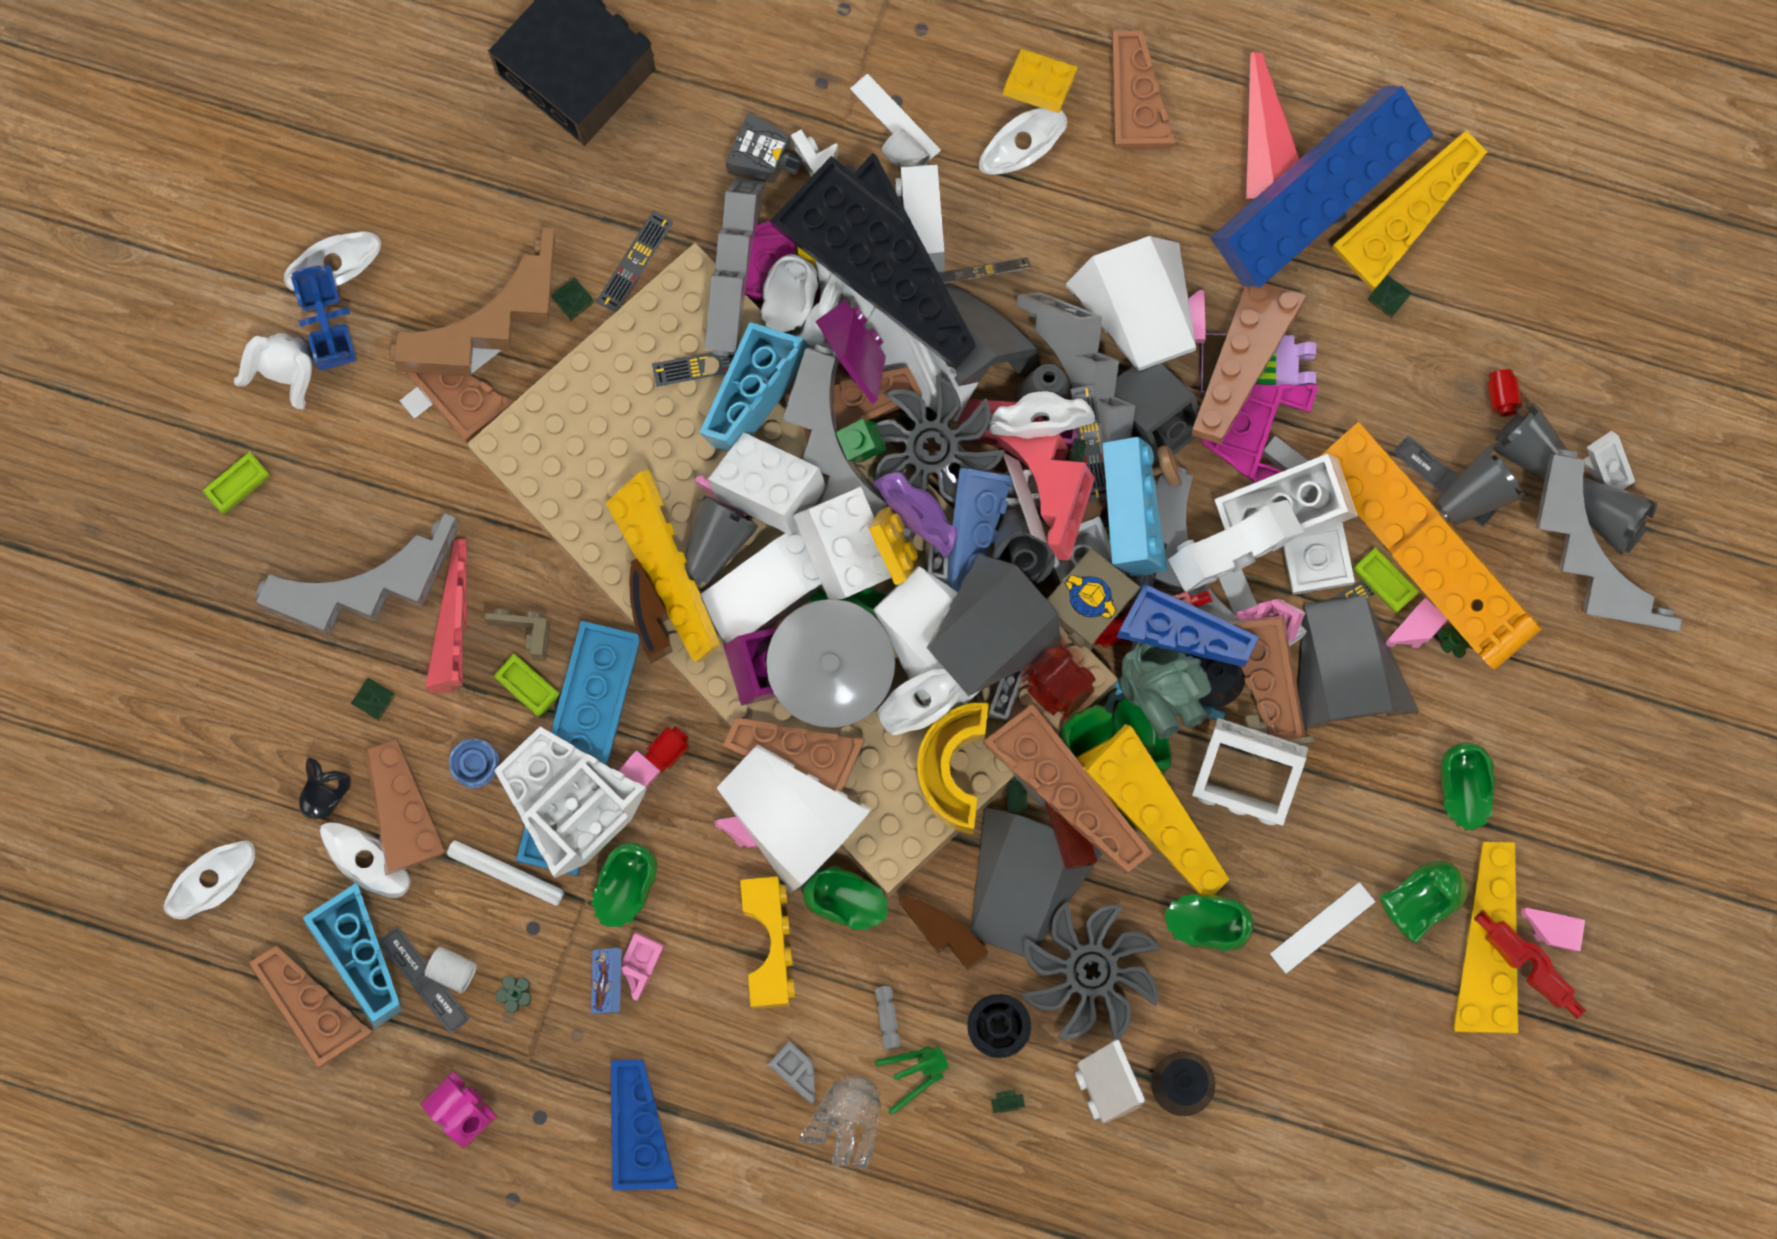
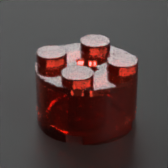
[1021,645,1096,720]

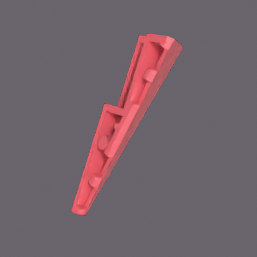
[1246,52,1300,201]
[425,539,467,693]

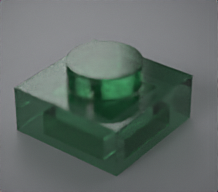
[1007,780,1027,815]
[991,1090,1025,1115]

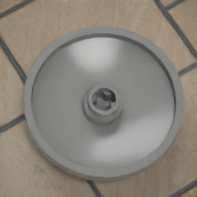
[767,599,895,728]

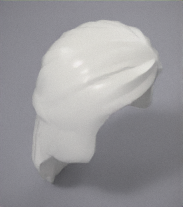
[761,254,818,333]

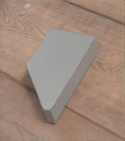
[768,1041,815,1105]

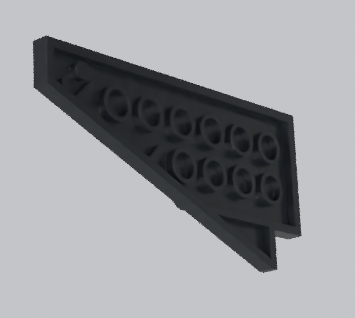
[770,153,976,370]

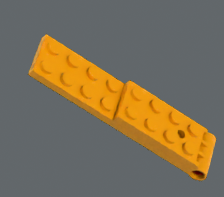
[1319,422,1542,670]

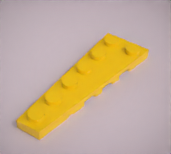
[1332,130,1487,291]
[605,469,721,663]
[1082,724,1229,896]
[1453,842,1518,1034]

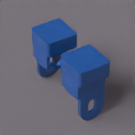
[291,265,357,371]

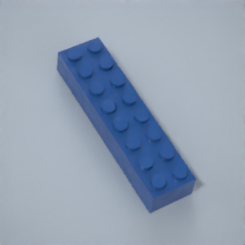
[1210,86,1434,288]

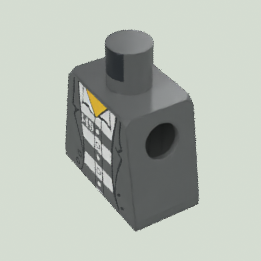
[726,112,802,183]

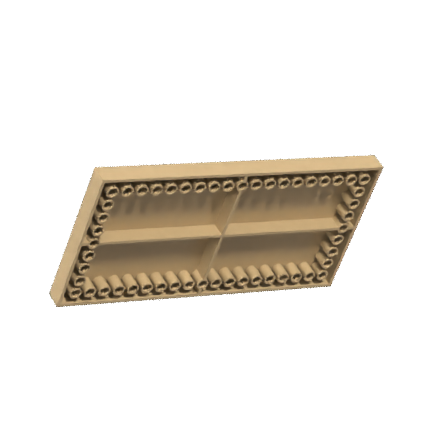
[467,243,1118,898]

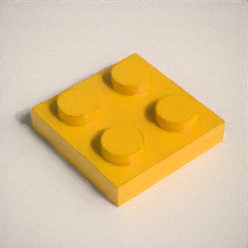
[1003,49,1078,114]
[868,506,918,585]

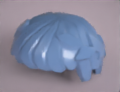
[449,738,499,788]

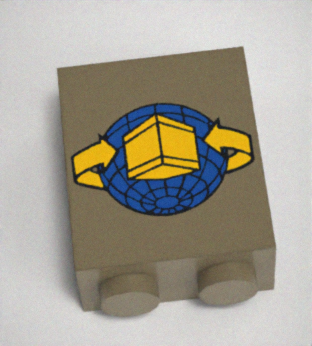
[1047,548,1140,651]

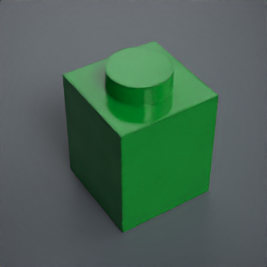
[836,419,887,463]

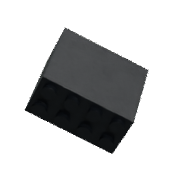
[488,0,656,146]

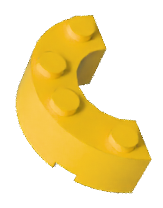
[917,703,989,835]

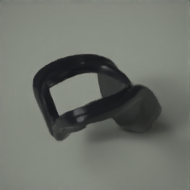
[299,757,351,819]

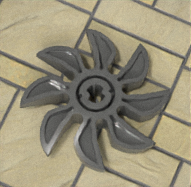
[875,375,1005,503]
[1021,902,1161,1041]

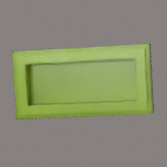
[202,451,271,515]
[1352,547,1419,614]
[493,654,561,718]

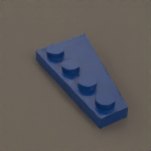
[1117,584,1259,667]
[611,1060,678,1191]

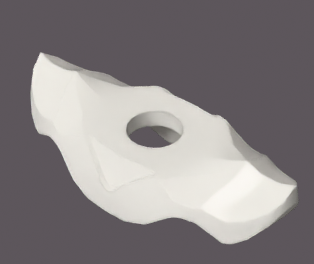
[979,108,1067,174]
[284,232,381,291]
[988,391,1095,439]
[877,668,963,735]
[320,822,411,898]
[163,841,255,919]

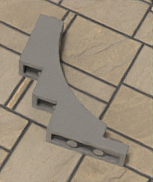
[705,178,766,356]
[1016,292,1135,443]
[783,344,913,542]
[1535,449,1682,631]
[1153,466,1240,622]
[256,513,460,636]

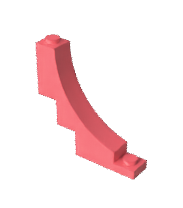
[958,399,1095,560]

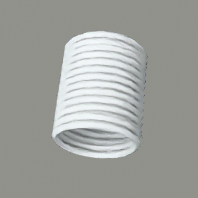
[881,129,930,171]
[425,945,477,994]

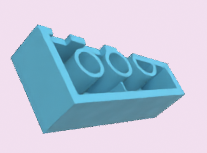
[699,322,811,452]
[1103,437,1168,577]
[303,883,402,1028]

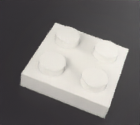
[1283,523,1355,595]

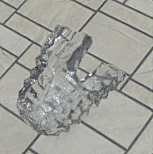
[800,1075,882,1169]

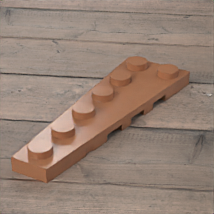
[1192,283,1306,444]
[982,704,1152,874]

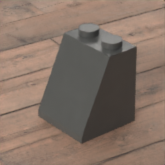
[1114,363,1200,466]

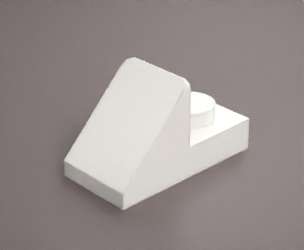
[791,130,838,177]
[1583,431,1635,490]

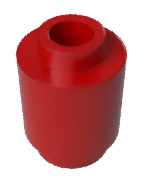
[1487,369,1523,417]
[644,726,689,773]

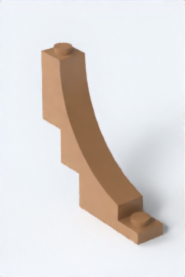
[390,227,555,377]

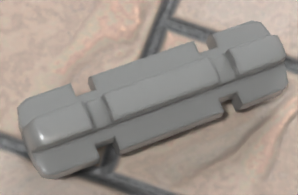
[875,986,900,1049]

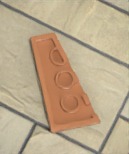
[1112,30,1176,148]
[388,350,514,444]
[1228,615,1306,740]
[723,717,865,792]
[365,740,445,876]
[249,946,373,1070]

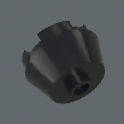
[1192,655,1245,707]
[967,994,1031,1058]
[1151,1052,1215,1116]

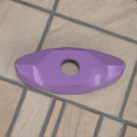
[872,472,957,558]

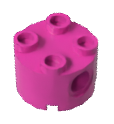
[420,1071,498,1148]

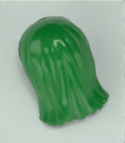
[1379,861,1468,943]

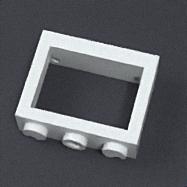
[1192,718,1308,826]

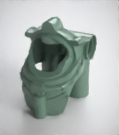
[1120,642,1211,740]

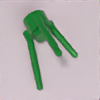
[875,1046,949,1115]

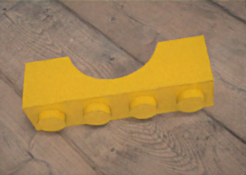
[740,876,795,1010]

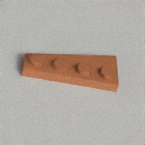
[783,367,922,444]

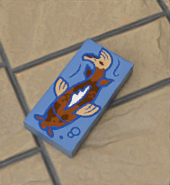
[591,948,622,1015]

